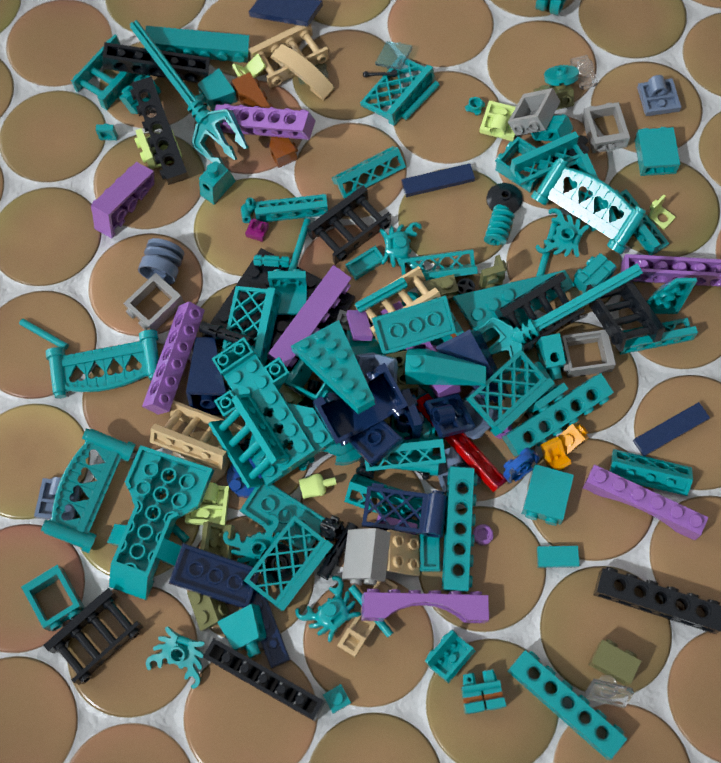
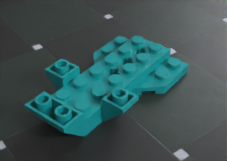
[212,337,334,486]
[107,445,214,601]

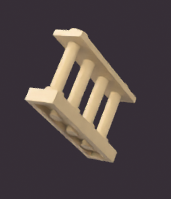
[249,24,329,88]
[354,266,441,343]
[150,400,243,470]

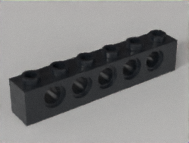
[103,42,210,83]
[130,77,188,185]
[593,567,721,634]
[203,638,325,722]

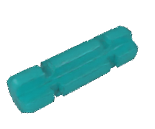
[253,254,290,267]

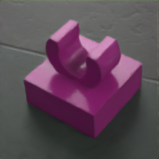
[245,218,269,242]

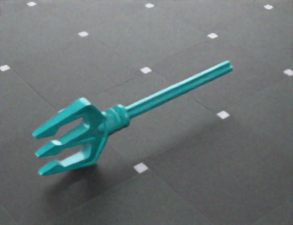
[130,20,248,166]
[477,263,643,374]

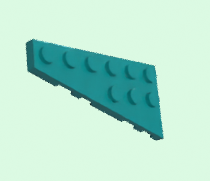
[453,270,575,343]
[291,320,375,414]

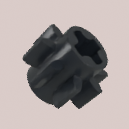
[320,515,345,542]

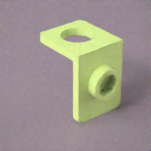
[232,54,266,78]
[648,194,675,229]

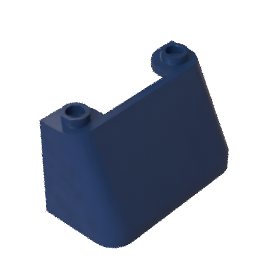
[313,363,408,446]

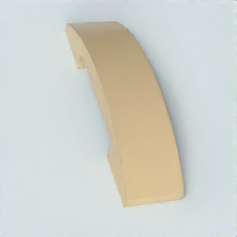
[271,44,334,101]
[337,579,398,657]

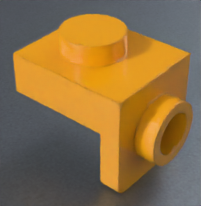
[558,423,589,454]
[540,437,572,470]

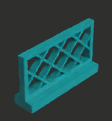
[360,56,435,126]
[221,286,281,366]
[466,350,555,436]
[243,515,333,611]

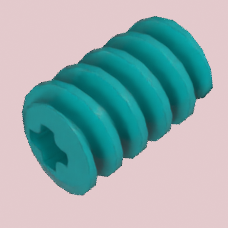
[484,204,515,246]

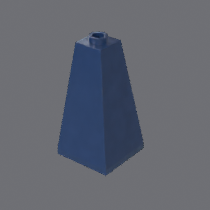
[436,330,509,404]
[186,337,226,416]

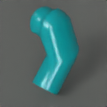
[241,197,256,223]

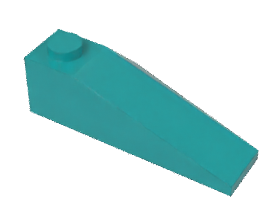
[405,349,486,386]

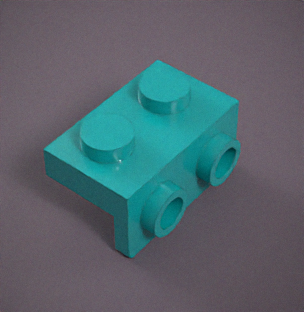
[425,629,476,684]

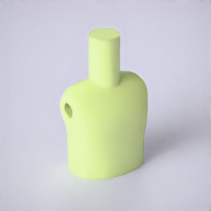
[299,473,337,499]

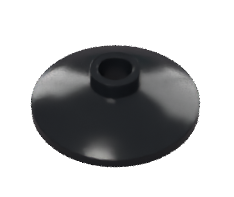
[486,183,522,213]
[259,544,299,585]

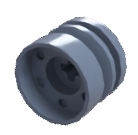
[138,238,185,285]

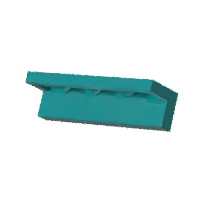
[510,131,583,186]
[331,146,406,199]
[567,153,617,232]
[612,189,670,255]
[255,194,328,222]
[400,249,478,281]
[619,318,698,355]
[365,436,446,471]
[609,449,693,496]
[344,474,423,528]

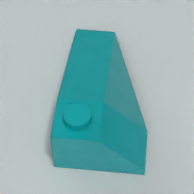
[646,278,697,314]

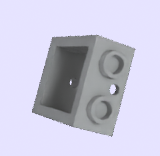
[508,88,560,136]
[582,102,630,154]
[123,273,185,330]
[561,330,616,378]

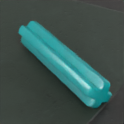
[355,278,408,313]

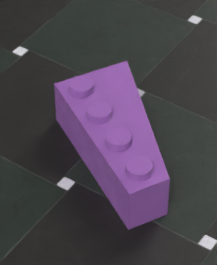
[91,162,155,239]

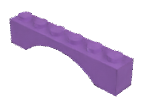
[583,464,708,541]
[362,589,489,623]

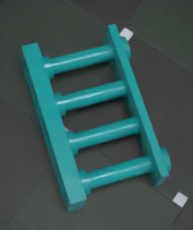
[71,34,139,110]
[208,394,289,488]

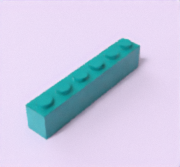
[145,26,249,63]

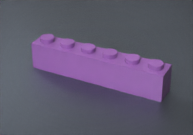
[267,265,351,368]

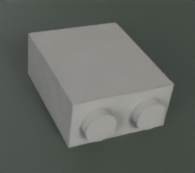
[342,528,391,585]

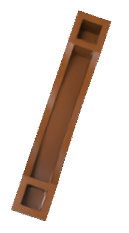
[231,72,298,168]

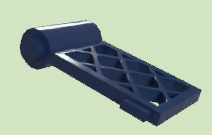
[362,483,448,538]

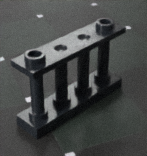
[307,185,391,265]
[495,272,585,352]
[586,280,665,352]
[43,588,143,685]

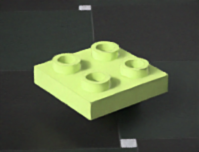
[479,100,516,141]
[185,482,230,526]

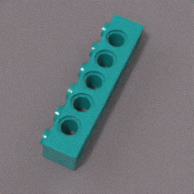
[502,373,614,457]
[441,466,477,592]
[507,650,627,760]

